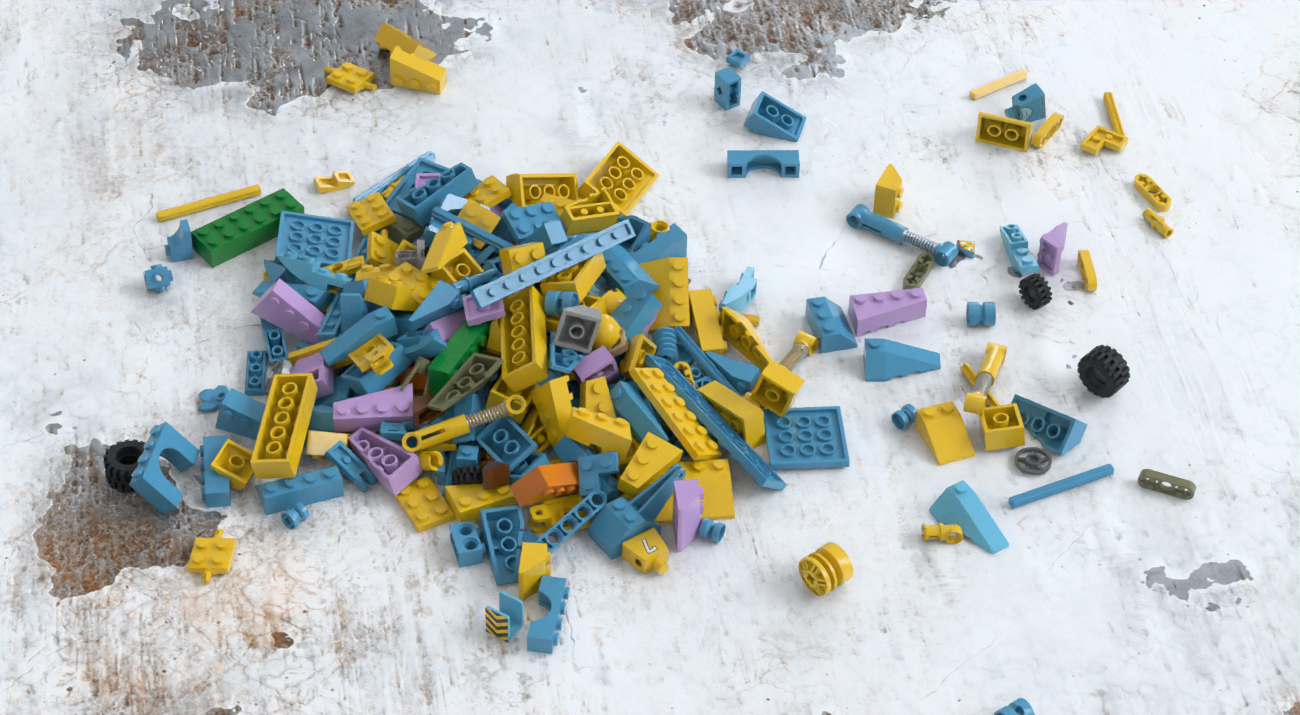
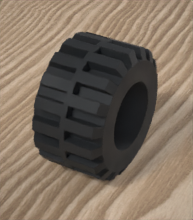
[1077,345,1130,398]
[104,439,145,492]

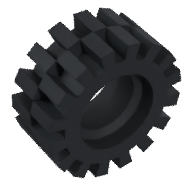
[1018,273,1052,310]
[451,465,484,485]

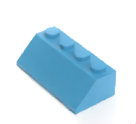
[601,245,659,298]
[255,466,344,515]

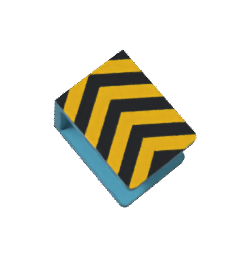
[485,590,524,642]

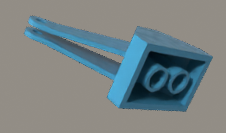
[588,464,686,560]

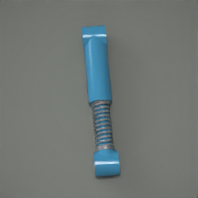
[846,204,958,267]

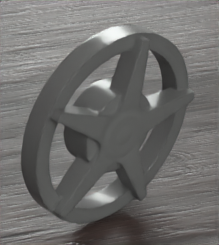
[1014,447,1052,475]

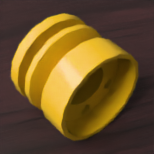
[798,542,853,597]

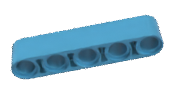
[534,490,607,554]

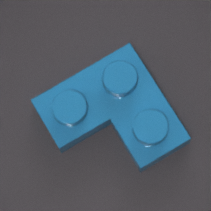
[578,451,619,498]

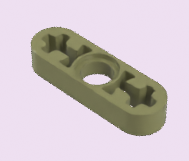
[903,253,935,290]
[1137,469,1196,500]

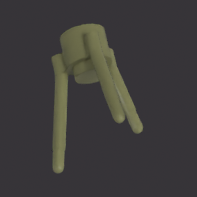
[400,356,432,396]

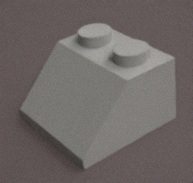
[552,305,601,354]

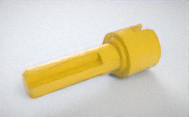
[417,451,443,471]

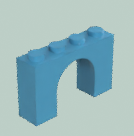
[423,193,491,254]
[129,422,200,515]

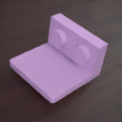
[1037,222,1068,276]

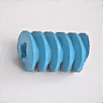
[652,327,678,365]

